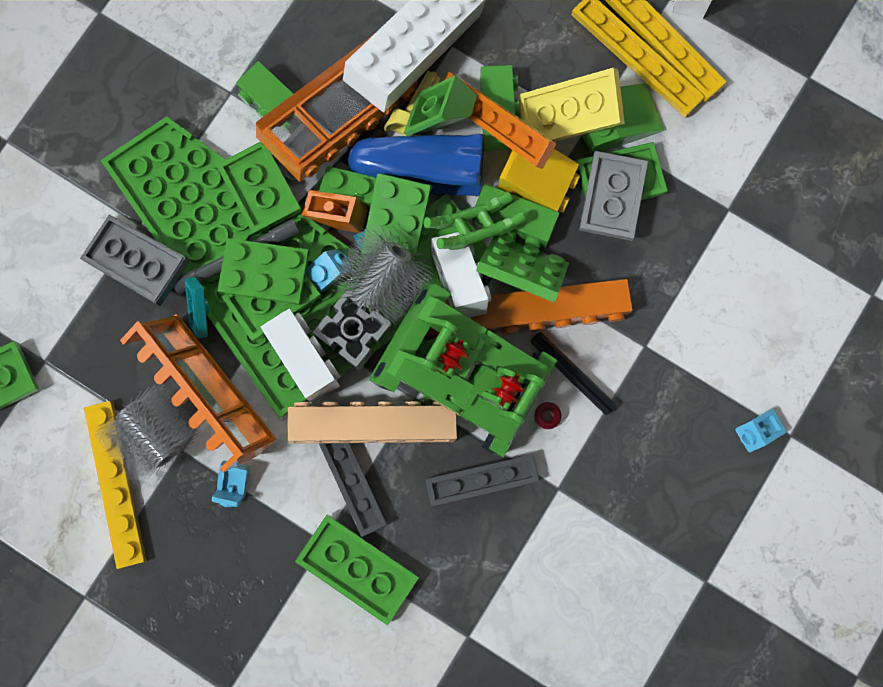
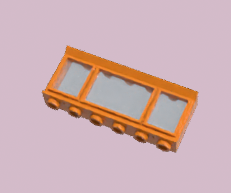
[256,35,419,182]
[120,313,276,473]

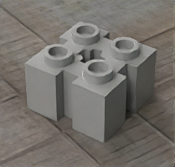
[312,291,393,371]

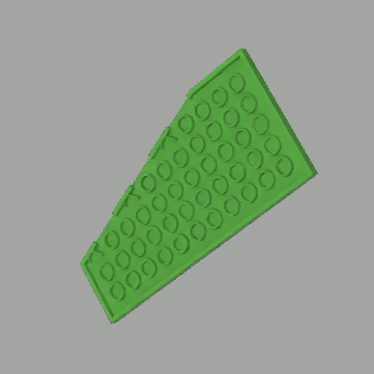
[100,116,406,419]

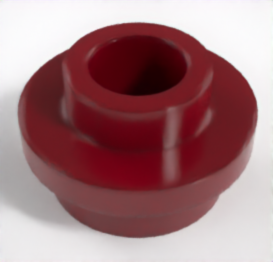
[534,402,562,430]

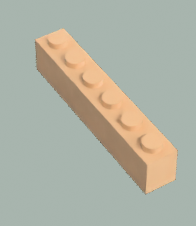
[288,401,457,444]

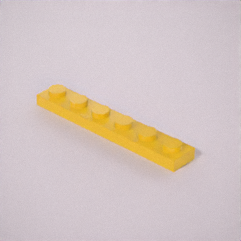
[571,0,705,118]
[605,0,727,102]
[84,401,147,569]

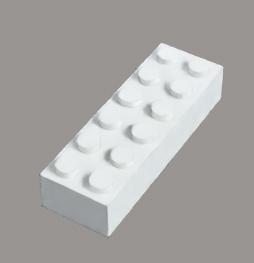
[343,0,486,113]

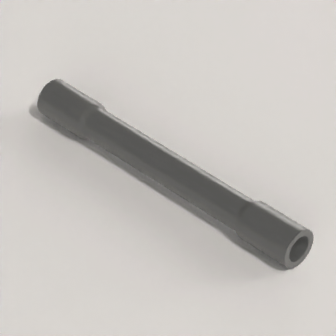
[174,219,300,295]

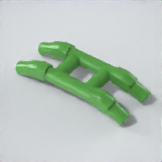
[424,191,526,250]

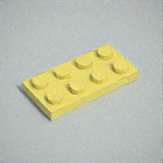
[519,68,625,142]

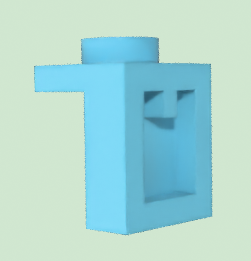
[735,408,787,452]

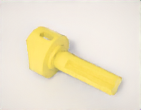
[384,71,441,136]

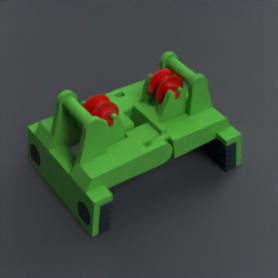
[369,284,557,457]

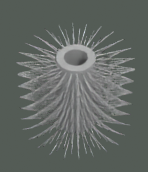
[331,225,432,326]
[95,384,201,484]

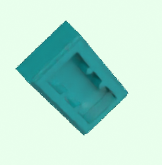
[185,277,209,338]

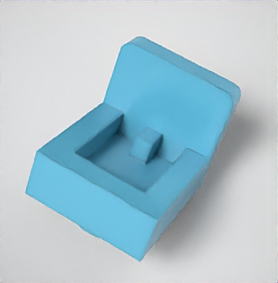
[306,249,353,292]
[212,460,250,507]

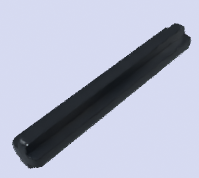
[531,332,616,415]

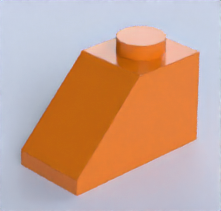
[302,190,369,233]

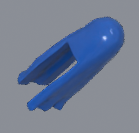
[348,134,484,197]

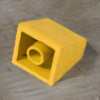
[498,149,580,213]

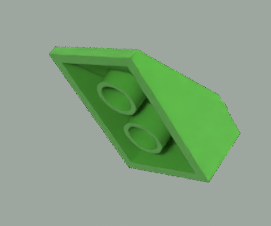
[582,83,664,157]

